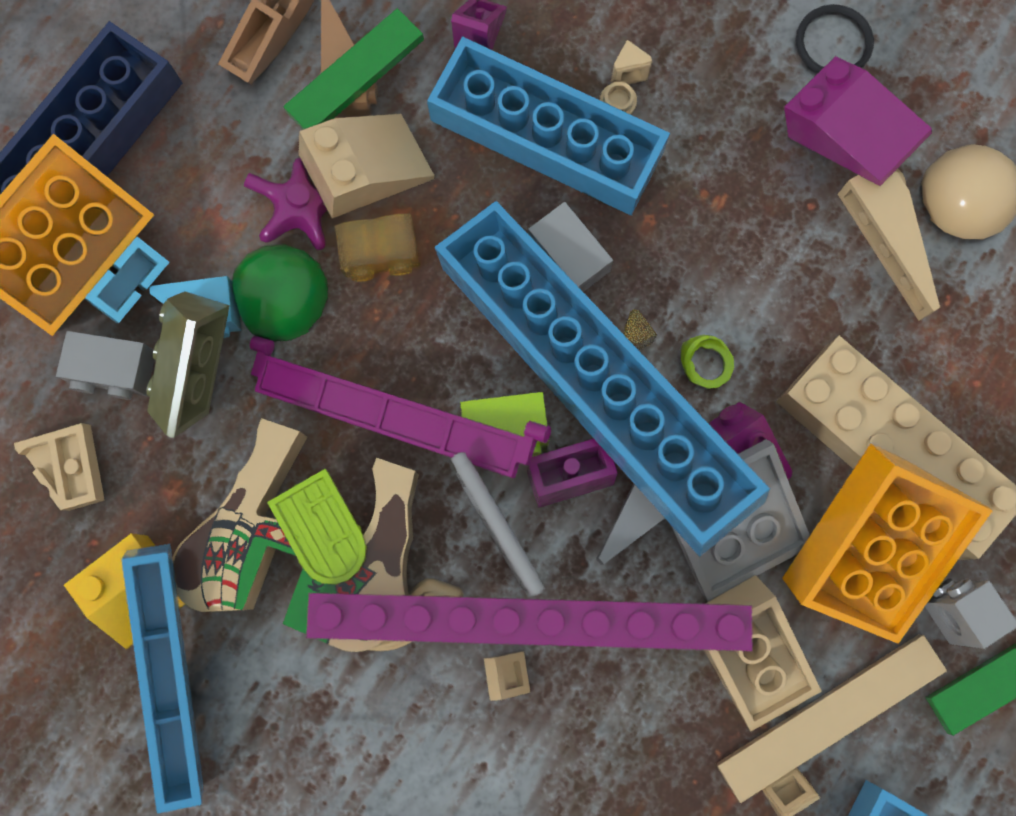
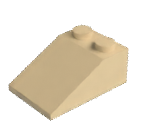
[299,114,435,218]
[704,575,822,731]

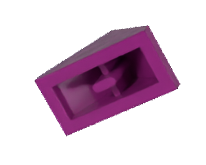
[451,0,507,50]

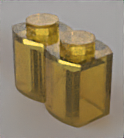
[335,213,420,282]

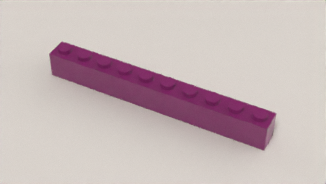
[306,593,752,651]

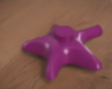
[244,157,328,250]

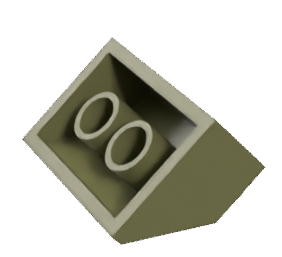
[146,291,230,438]

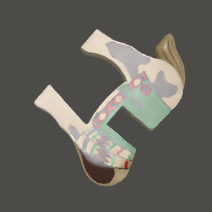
[172,418,464,652]

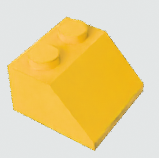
[64,533,186,649]

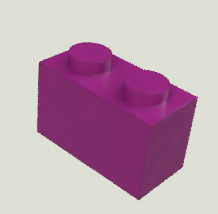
[527,439,617,508]

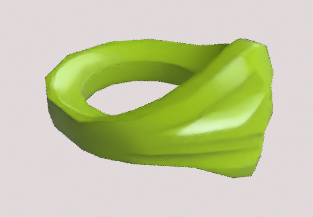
[681,335,734,389]

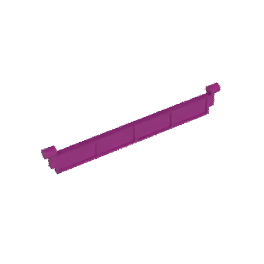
[249,336,551,478]

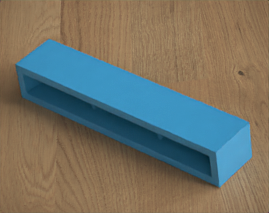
[121,544,203,814]

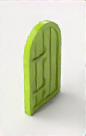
[267,469,367,584]

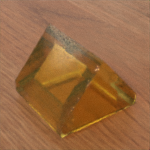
[623,309,657,350]

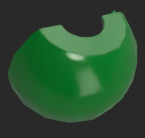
[232,244,328,342]

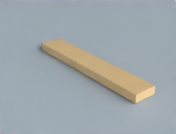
[716,634,947,803]

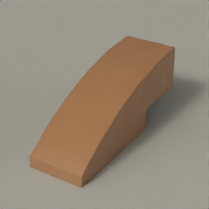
[218,0,314,84]

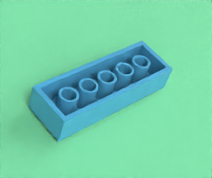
[427,36,670,216]

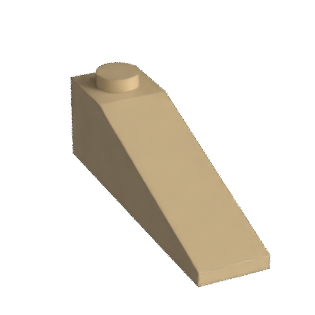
[838,169,940,321]

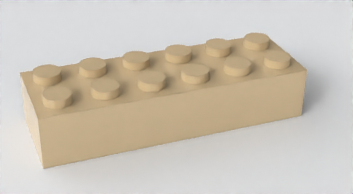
[776,335,1016,560]

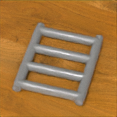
[451,452,545,597]

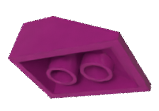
[784,56,932,186]

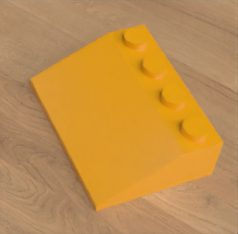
[0,134,154,336]
[782,444,993,644]

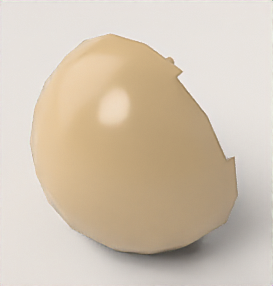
[920,144,1016,239]

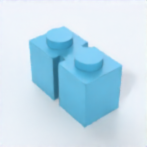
[84,237,169,323]

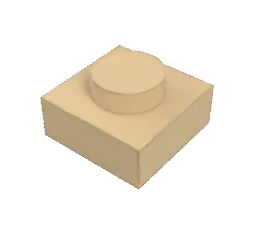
[484,651,530,701]

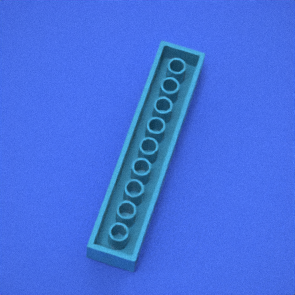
[435,201,770,557]

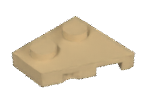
[14,423,105,511]

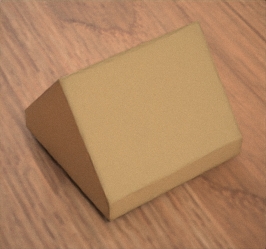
[611,40,652,84]
[762,768,820,816]

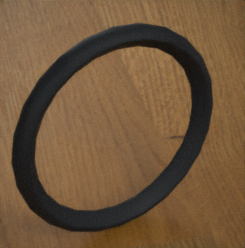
[796,4,874,73]

